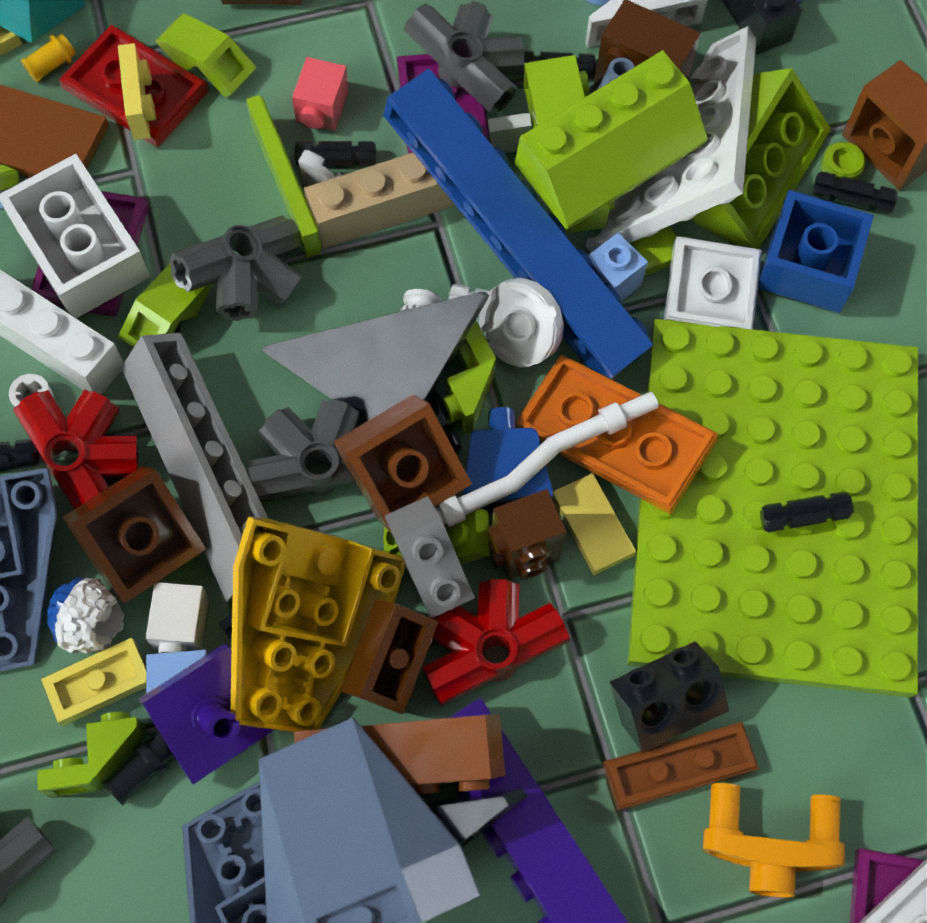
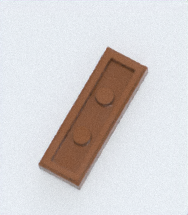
[602,721,759,812]

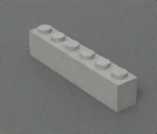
[121,333,268,602]

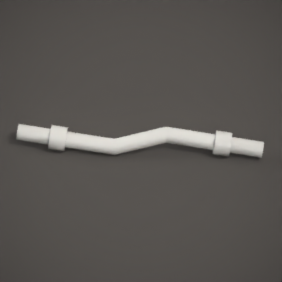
[435,391,659,527]

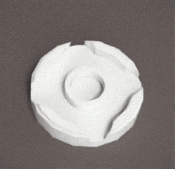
[479,278,564,368]

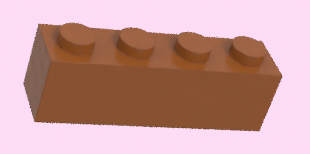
[294,714,506,794]

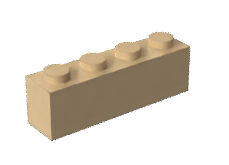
[304,153,455,250]

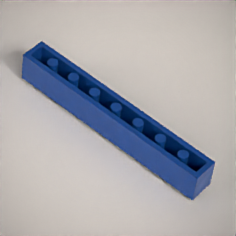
[383,68,654,379]

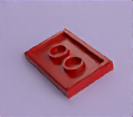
[59,24,209,148]

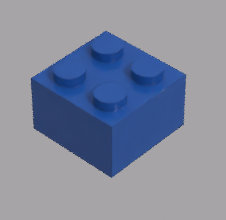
[758,190,874,313]

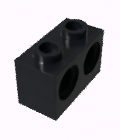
[609,641,729,753]

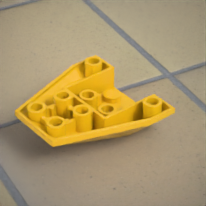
[231,517,406,732]

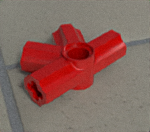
[13,389,138,509]
[422,579,570,707]

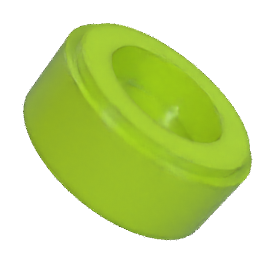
[820,142,866,180]

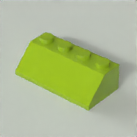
[515,50,707,230]
[692,68,831,249]

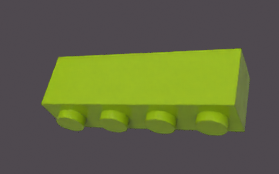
[524,55,615,234]

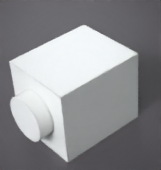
[146,582,209,654]

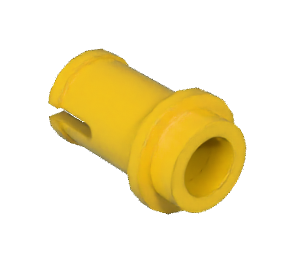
[20,33,76,83]

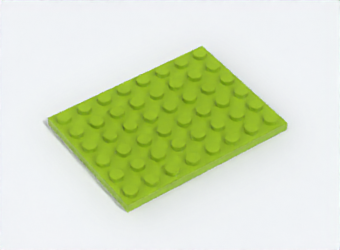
[627,319,918,698]

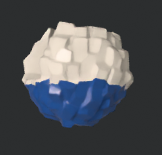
[47,577,124,654]

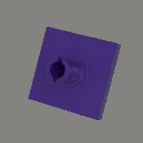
[139,643,275,785]

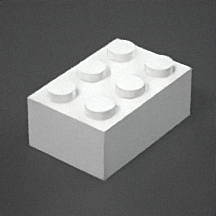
[0,154,150,318]

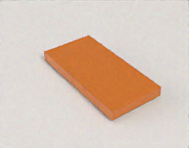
[515,354,718,515]

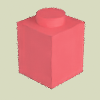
[292,57,349,131]

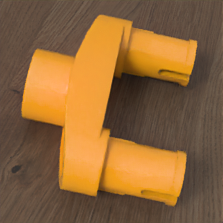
[703,783,845,898]

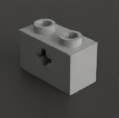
[384,496,475,618]

